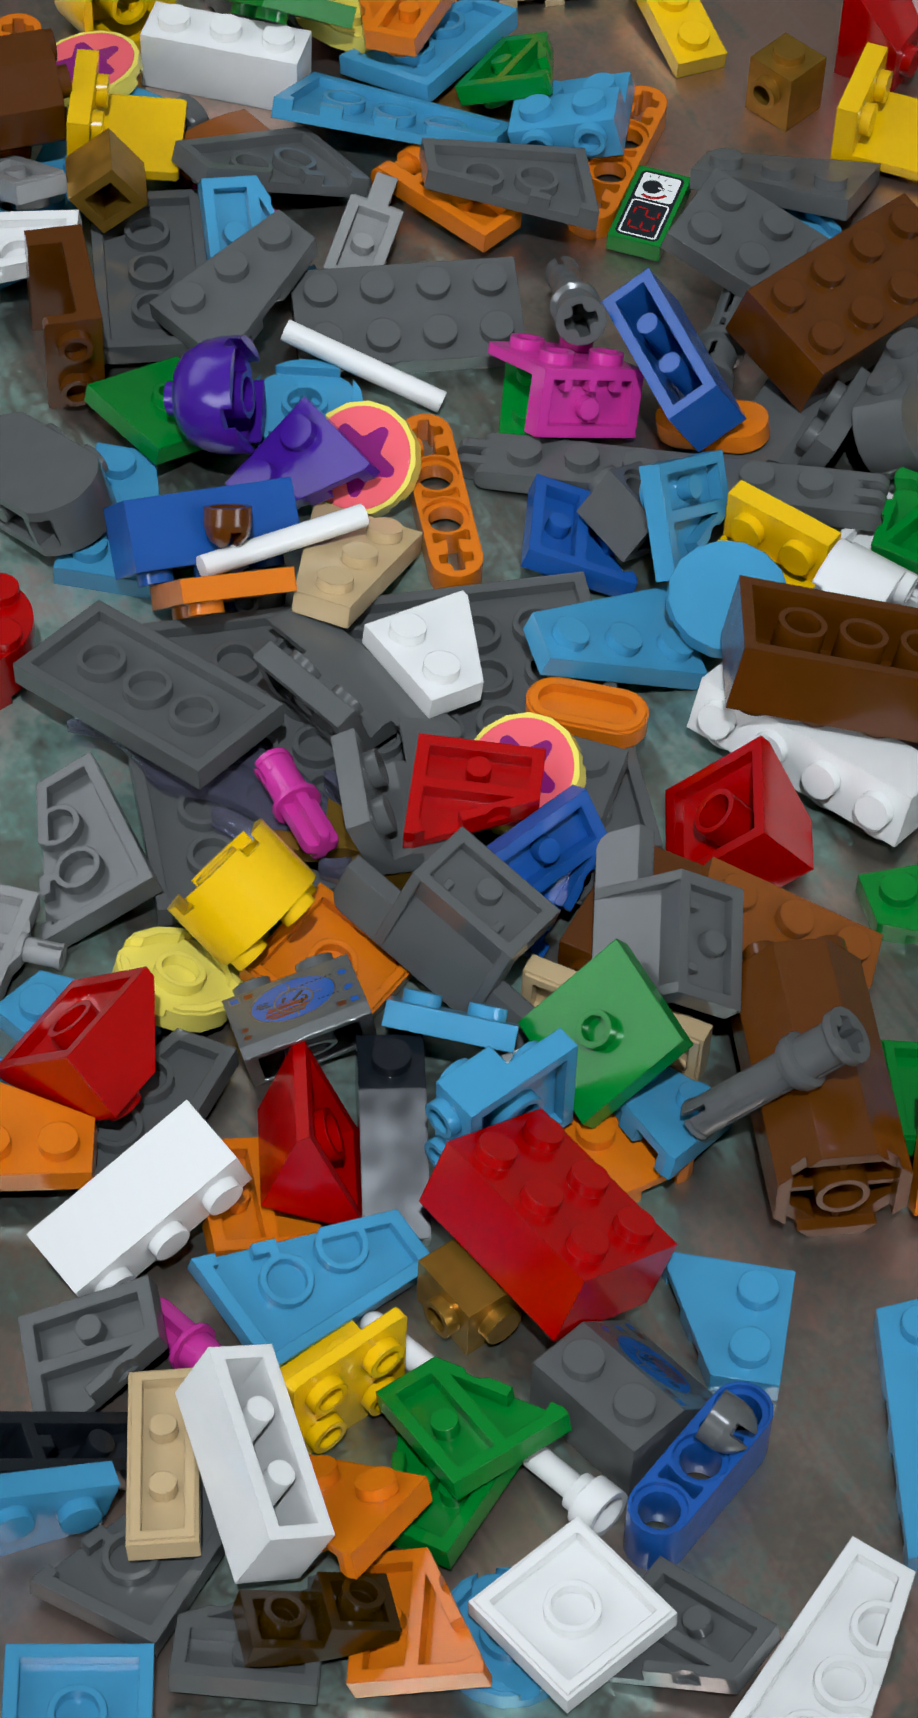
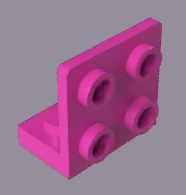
[488,333,644,438]

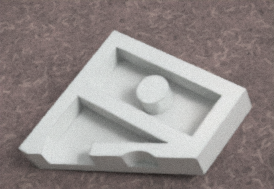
[362,590,484,719]

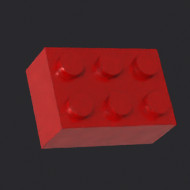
[419,1108,678,1341]

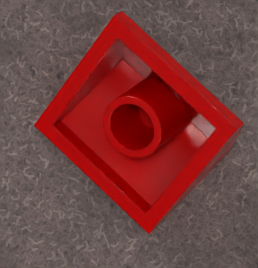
[257,1041,362,1224]

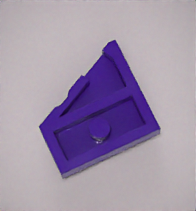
[225,396,381,510]

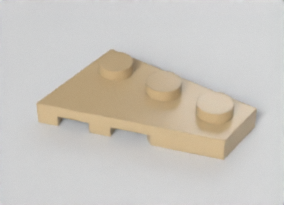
[292,502,423,629]

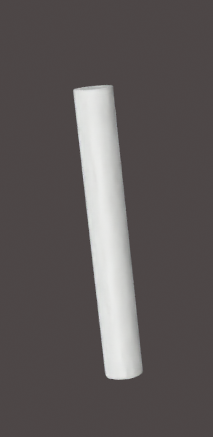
[280,319,447,413]
[196,504,369,577]

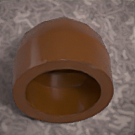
[203,504,252,548]

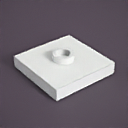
[468,1516,677,1714]

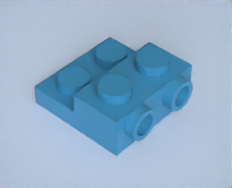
[507,72,635,159]
[424,1028,578,1168]

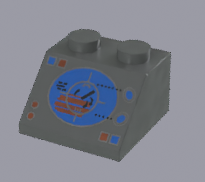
[222,952,377,1088]
[529,1320,713,1497]

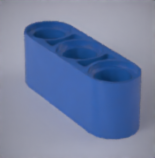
[623,1381,773,1571]

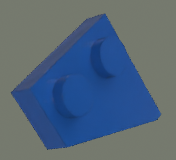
[521,474,637,596]
[486,785,607,959]

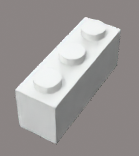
[140,1,312,110]
[26,1100,252,1297]
[175,1344,335,1584]

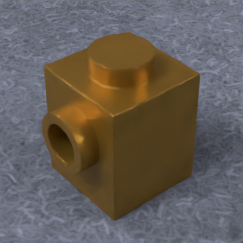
[745,33,827,132]
[65,128,148,233]
[417,1238,522,1355]

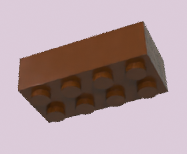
[725,193,918,412]
[721,575,918,743]

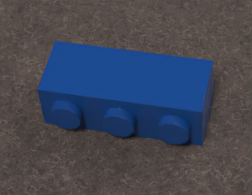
[601,267,747,452]
[103,477,304,588]

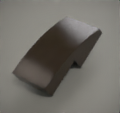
[232,1572,402,1667]

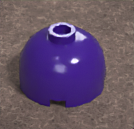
[164,335,266,455]

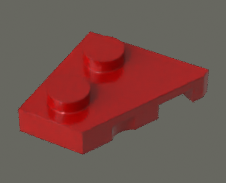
[403,733,546,849]

